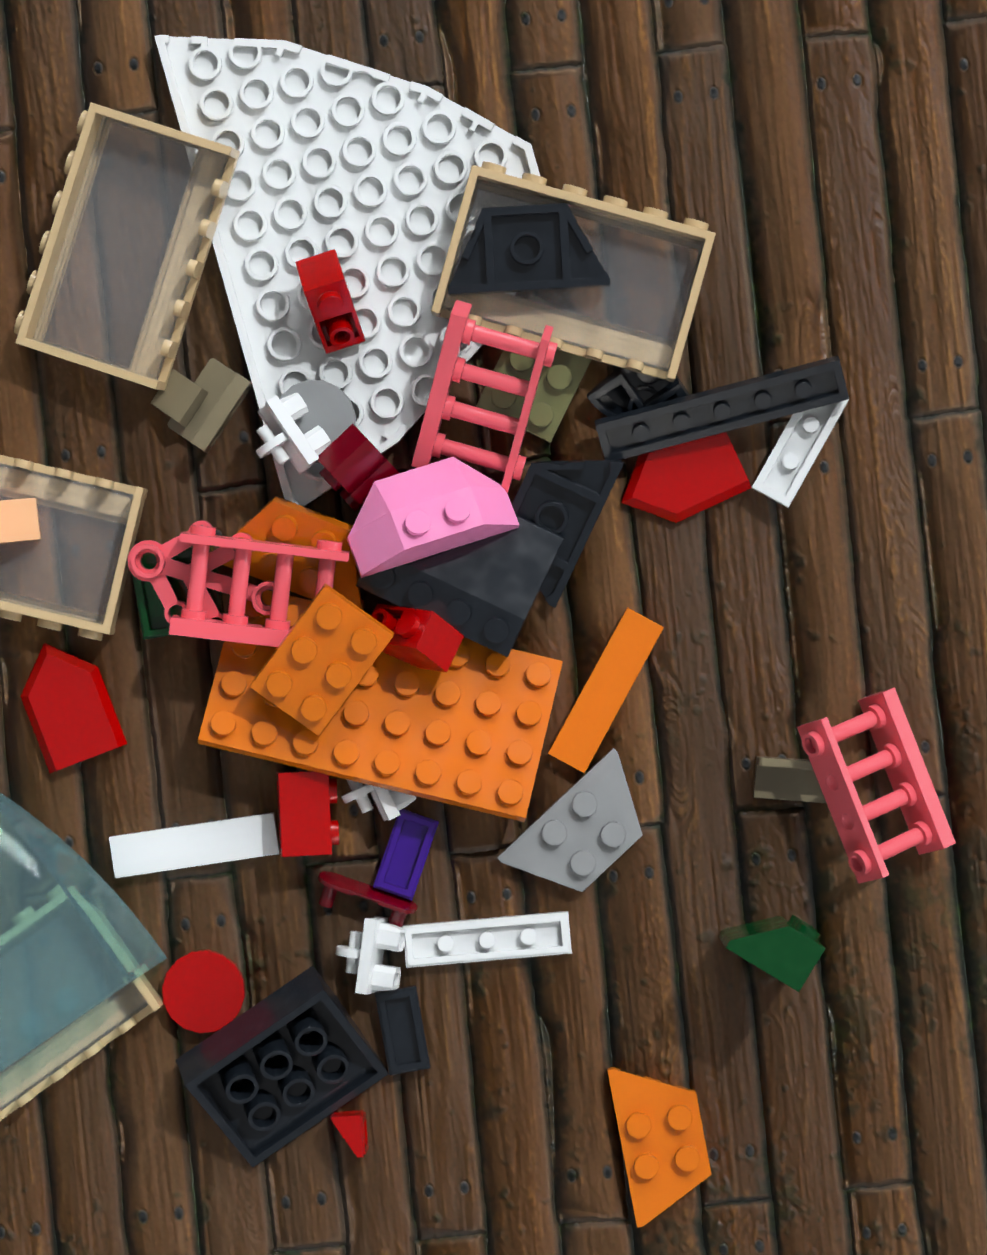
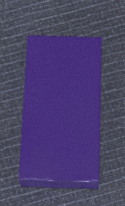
[373,809,439,900]

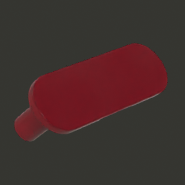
[318,871,418,927]

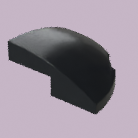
[587,367,690,417]

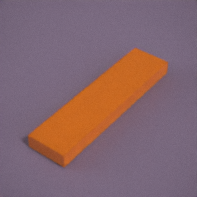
[548,607,664,773]

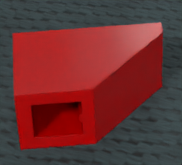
[295,249,366,354]
[371,604,464,672]

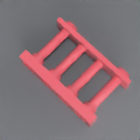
[411,300,558,493]
[169,525,350,647]
[797,687,956,884]

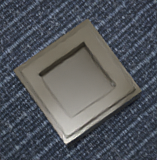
[151,369,209,427]

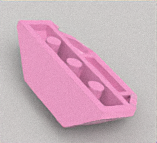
[347,457,519,578]

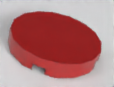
[162,949,246,1033]

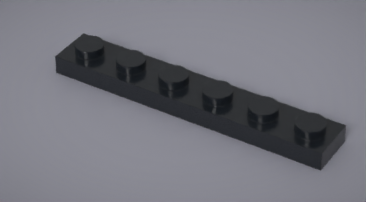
[595,355,850,460]

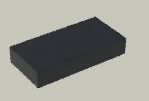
[375,985,431,1075]

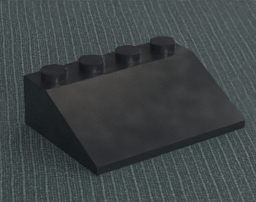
[356,467,564,657]
[176,966,389,1168]

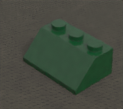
[718,914,826,992]

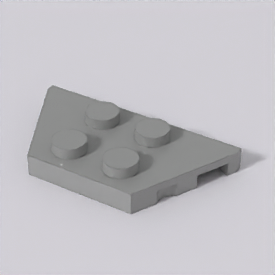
[497,748,643,892]

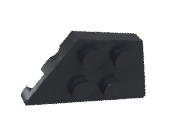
[448,203,611,296]
[512,460,624,608]

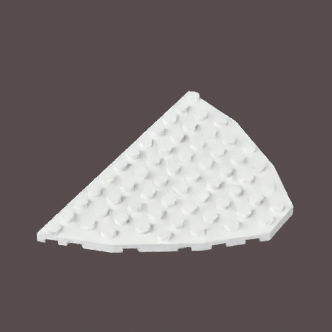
[154,35,540,507]

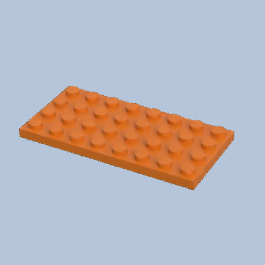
[198,590,563,822]

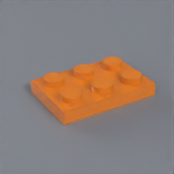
[250,583,394,736]

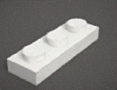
[752,399,849,508]

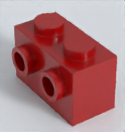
[276,771,339,857]

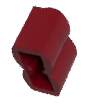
[318,424,399,512]

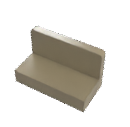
[167,358,253,453]
[753,755,827,804]

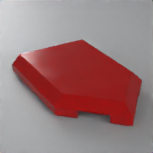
[621,432,752,523]
[20,643,128,773]

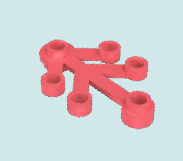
[127,520,274,624]

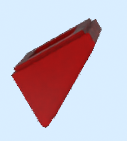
[330,1110,369,1158]

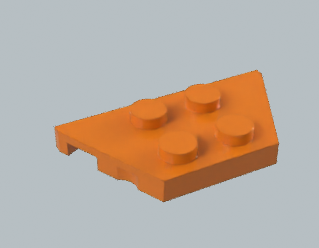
[223,496,365,611]
[607,1067,712,1228]

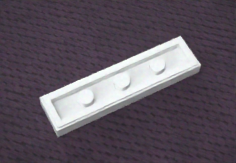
[109,812,280,878]
[402,911,572,968]

